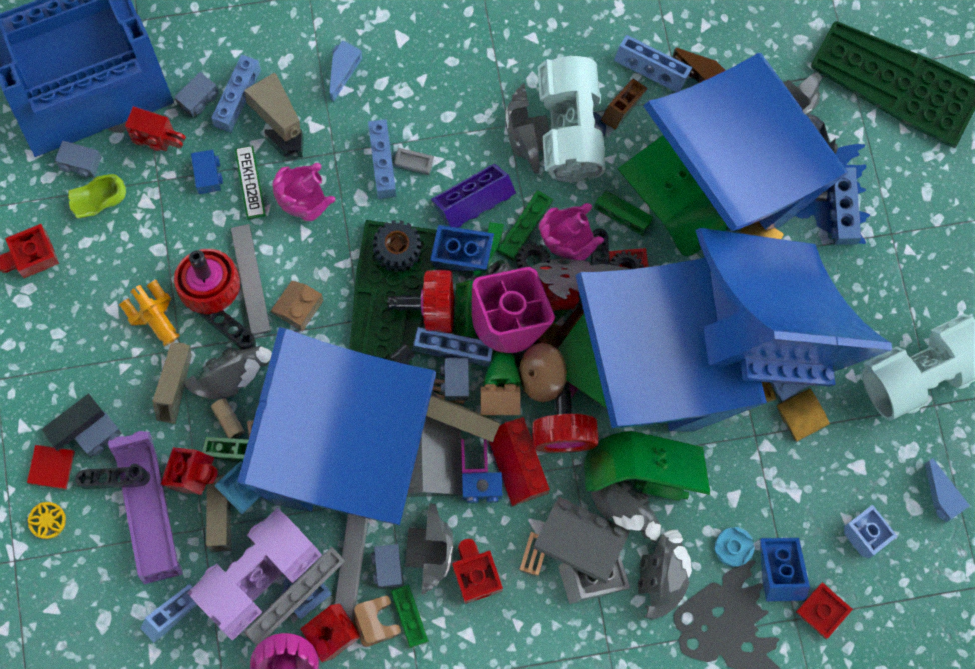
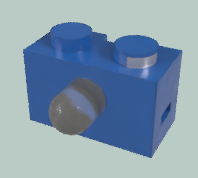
[462,472,502,503]

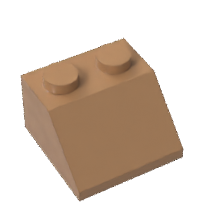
[271,281,324,332]
[480,384,520,415]

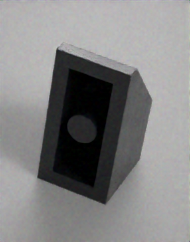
[264,129,304,159]

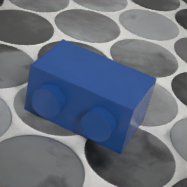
[191,150,223,194]

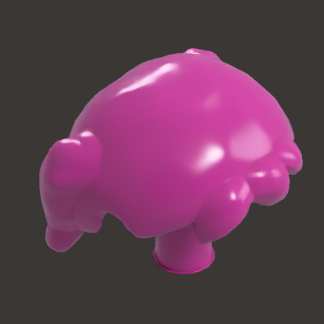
[272,163,335,221]
[539,203,604,260]

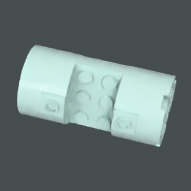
[538,56,606,182]
[862,314,975,421]

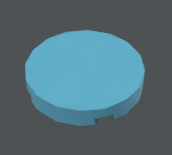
[714,527,754,567]

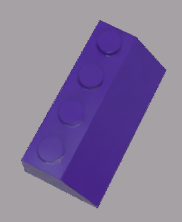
[431,163,516,228]

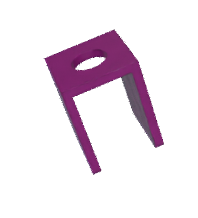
[461,439,488,474]

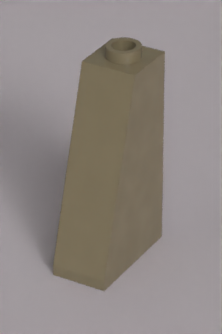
[244,73,301,141]
[152,342,192,424]
[426,395,500,442]
[206,475,232,552]

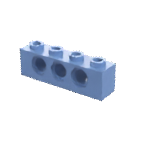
[614,35,692,92]
[211,54,261,133]
[368,119,396,199]
[828,168,861,245]
[412,327,493,367]

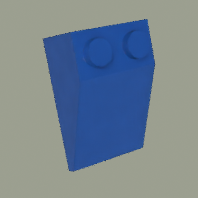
[430,225,494,271]
[760,538,810,602]

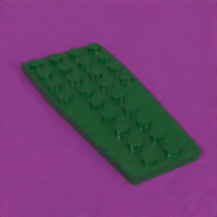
[811,21,975,148]
[349,220,437,365]

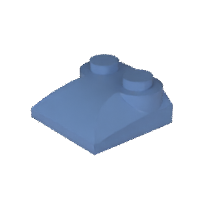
[844,505,898,558]

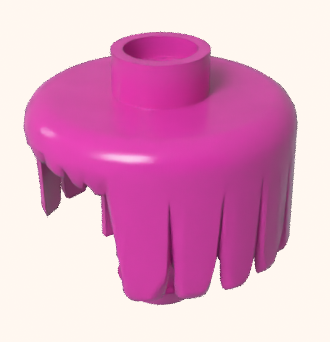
[250,633,319,669]

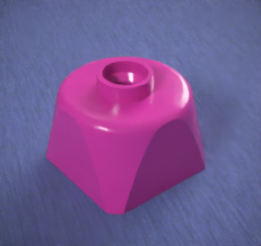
[472,267,555,353]

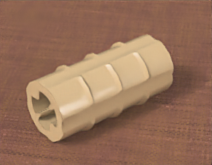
[211,398,245,439]

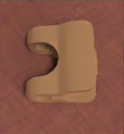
[354,596,401,647]

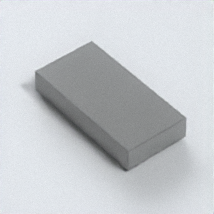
[393,148,434,175]

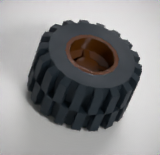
[373,220,421,272]

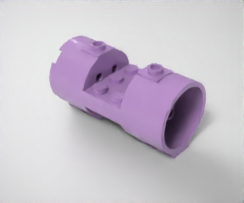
[187,508,322,641]

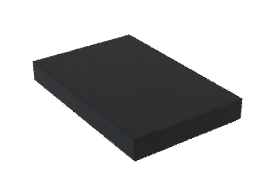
[42,393,105,451]

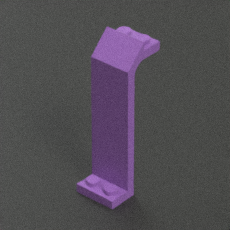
[108,431,183,585]

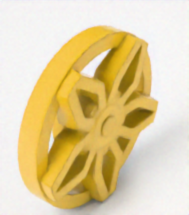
[28,502,66,539]

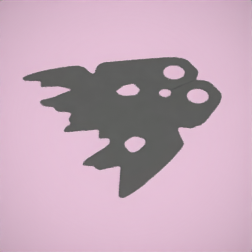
[533,258,629,299]
[674,561,781,669]

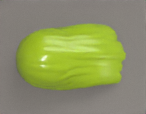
[68,174,126,218]

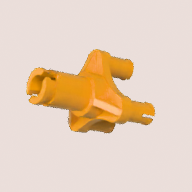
[119,280,180,347]

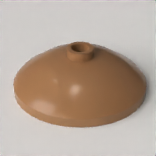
[519,343,567,402]

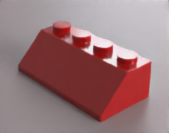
[488,417,550,506]

